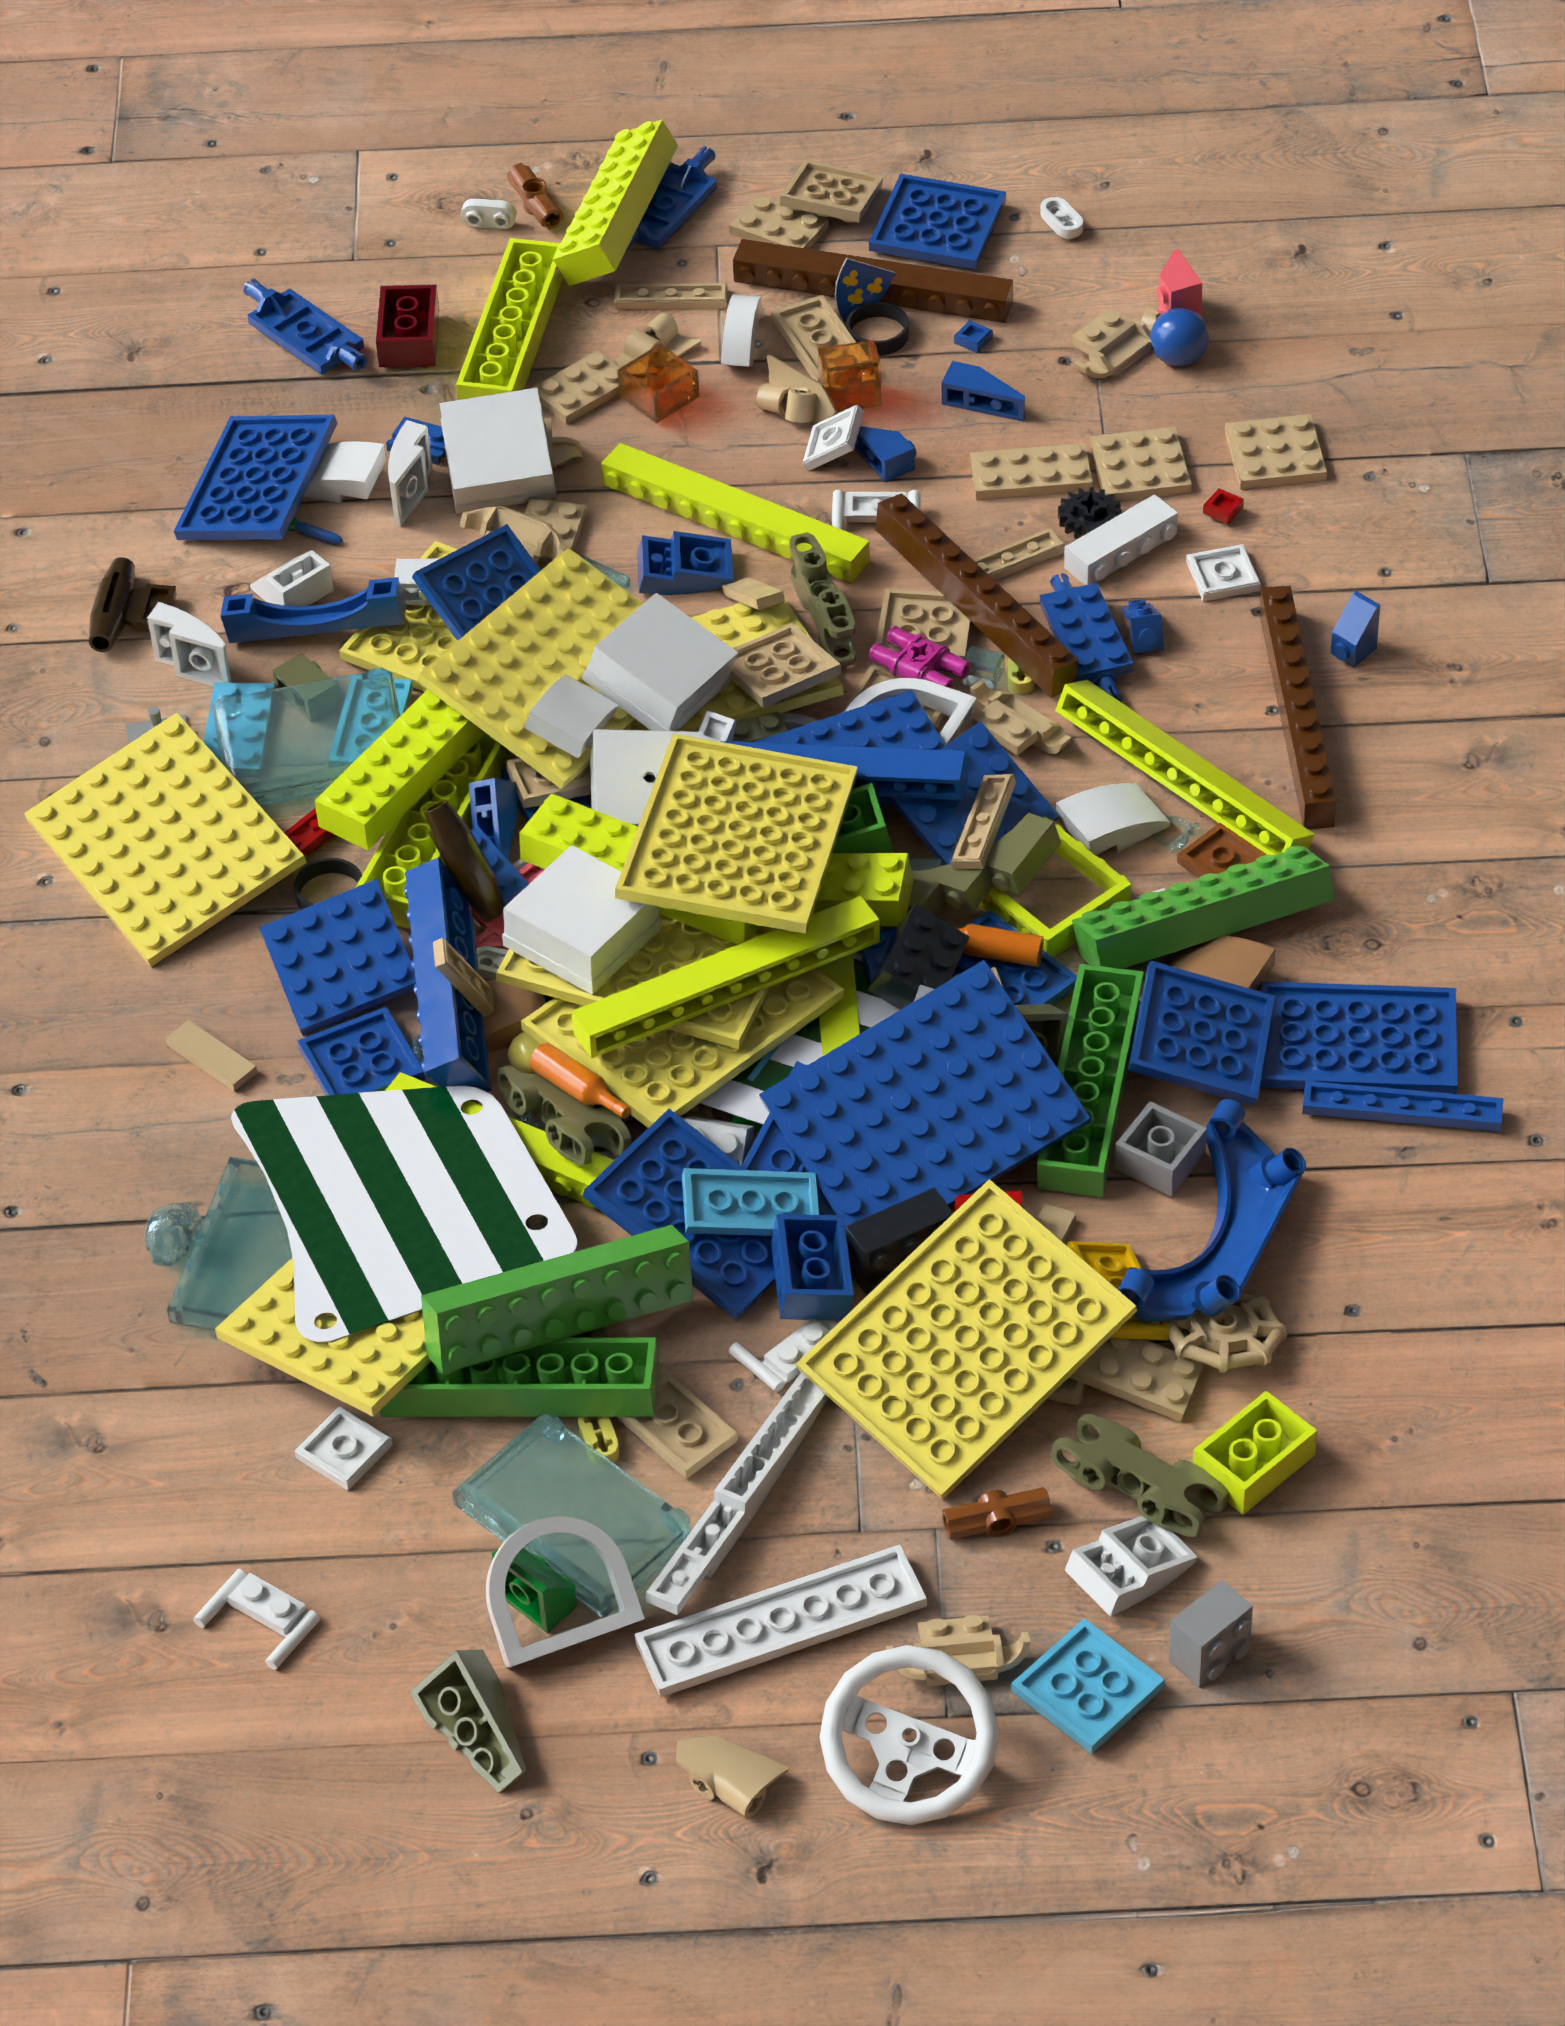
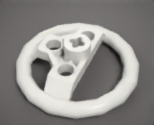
[819,1645,999,1825]

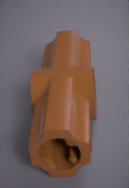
[507,163,564,230]
[942,1487,1052,1540]

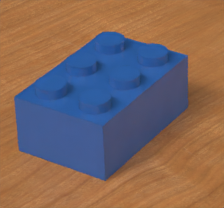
[771,1214,854,1320]

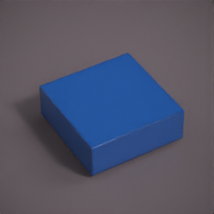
[954,320,993,353]

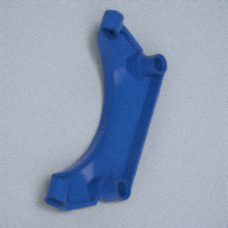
[1117,1099,1306,1322]

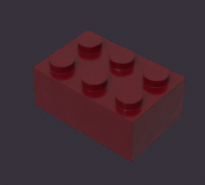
[376,284,440,368]

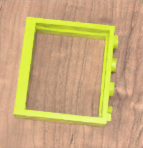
[979,816,1131,958]

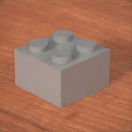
[1115,1101,1207,1197]
[1169,1580,1253,1688]

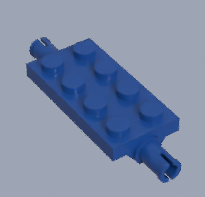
[625,146,717,253]
[243,279,367,375]
[1040,573,1133,702]

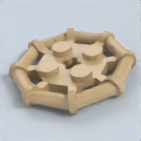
[1167,1292,1287,1373]

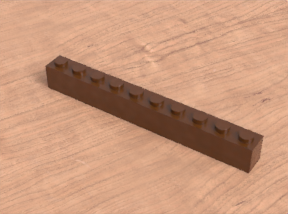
[733,239,1013,323]
[876,493,1079,698]
[1259,585,1336,829]

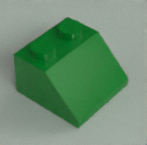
[492,1548,577,1634]

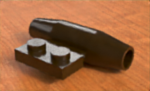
[89,557,177,652]
[424,800,506,922]

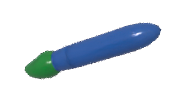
[288,518,343,544]

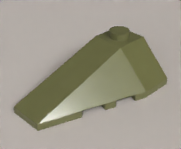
[410,1649,527,1793]

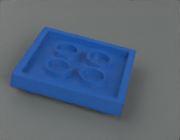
[297,1007,426,1095]

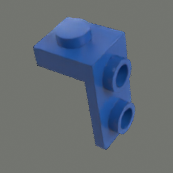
[1121,599,1164,654]

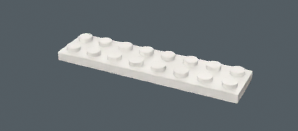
[635,1544,927,1697]

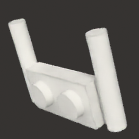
[832,490,921,530]
[729,1320,838,1392]
[193,1569,320,1670]

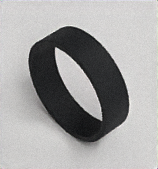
[846,302,909,356]
[294,858,362,910]

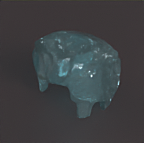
[144,1202,205,1267]

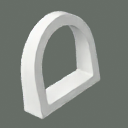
[845,678,976,746]
[486,1516,645,1667]

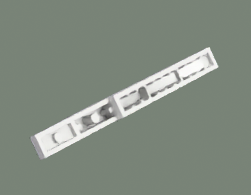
[646,1373,828,1615]

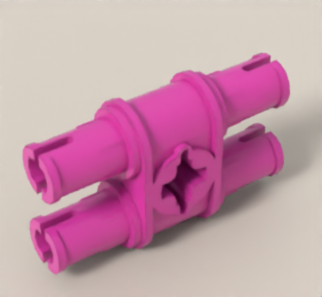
[869,625,971,689]

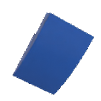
[637,531,733,595]

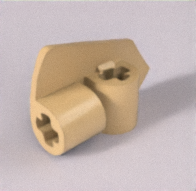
[615,312,701,375]
[756,355,838,423]
[676,1736,789,1819]

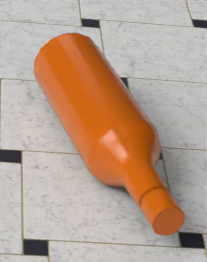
[958,924,1044,967]
[530,1042,631,1119]

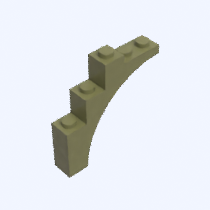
[907,813,1061,917]

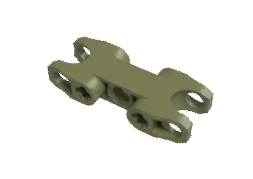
[789,532,856,668]
[497,1065,631,1165]
[1051,1414,1229,1537]

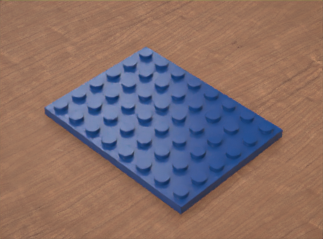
[759,960,1091,1231]

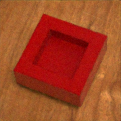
[1203,488,1244,524]

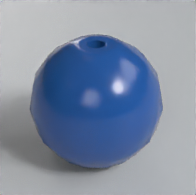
[1150,308,1209,367]

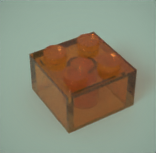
[818,340,882,412]
[617,343,700,423]

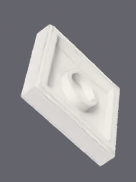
[802,405,864,471]
[1186,544,1261,602]
[294,1406,393,1491]

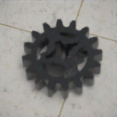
[1058,487,1122,539]

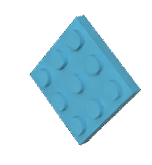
[1011,1618,1165,1754]

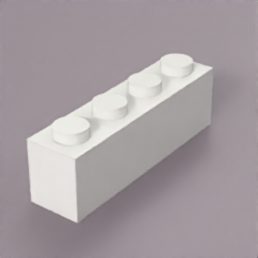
[1064,494,1178,585]

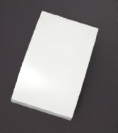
[388,420,432,527]
[303,441,386,503]
[147,602,232,686]
[524,675,619,758]
[1056,783,1170,855]
[1065,1516,1198,1616]

